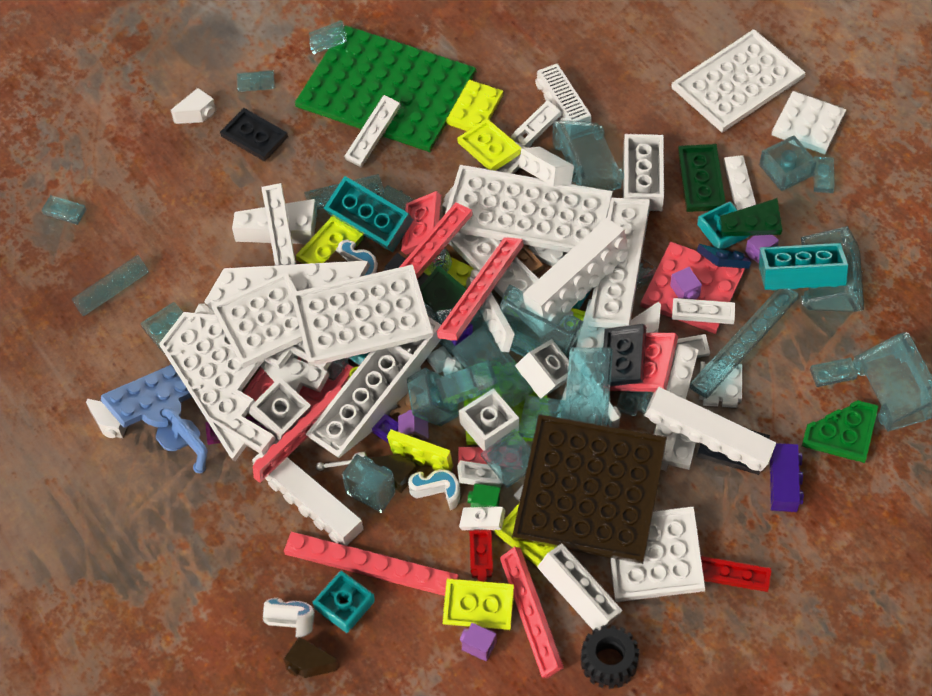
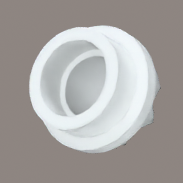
[442,356,463,376]

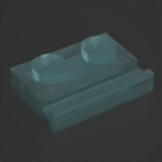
[309,20,347,54]

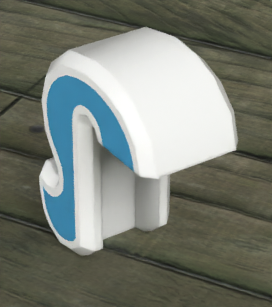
[335,240,378,275]
[408,469,460,510]
[263,598,314,637]

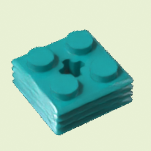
[697,202,749,249]
[313,571,375,633]

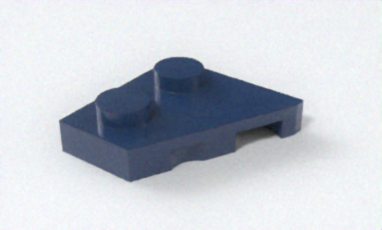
[697,244,752,269]

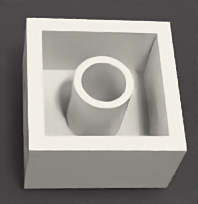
[515,339,578,399]
[249,377,311,441]
[459,388,519,453]

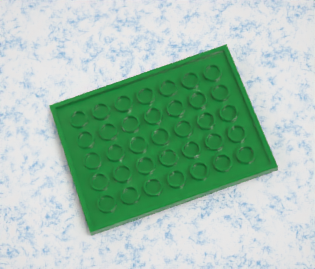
[295,25,476,152]

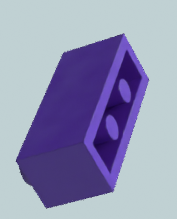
[770,443,803,512]

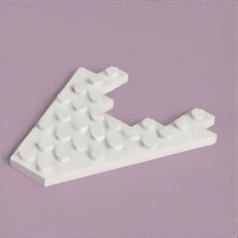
[204,261,370,394]
[159,312,332,461]

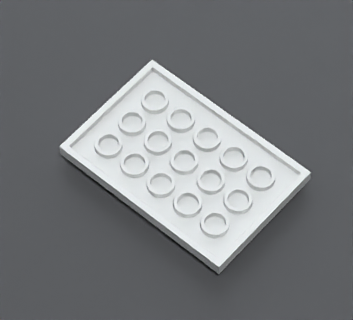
[671,30,805,133]
[291,264,433,367]

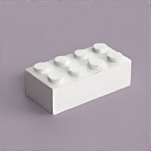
[623,134,664,211]

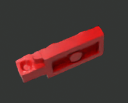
[469,530,493,582]

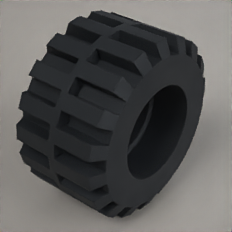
[581,625,639,689]

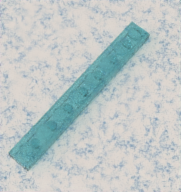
[689,289,799,399]

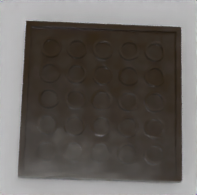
[512,414,667,564]

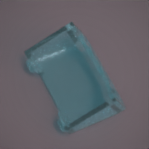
[552,120,624,191]
[801,226,864,312]
[490,284,584,359]
[852,332,932,432]

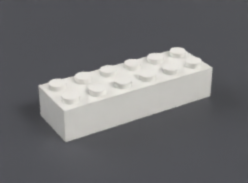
[523,218,628,331]

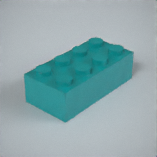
[323,176,414,252]
[759,243,848,290]

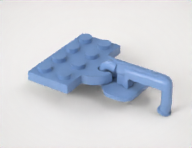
[101,365,208,473]

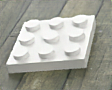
[772,91,846,154]

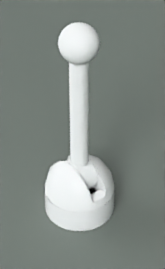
[316,451,367,471]

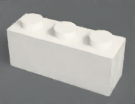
[519,147,574,186]

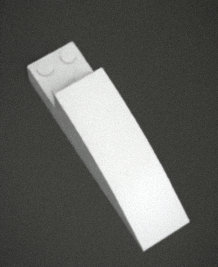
[306,317,441,458]

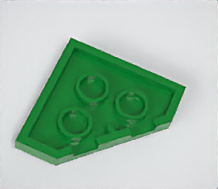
[802,400,878,463]

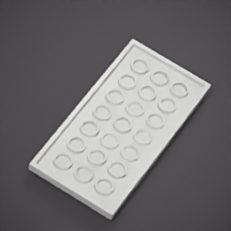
[445,165,613,252]

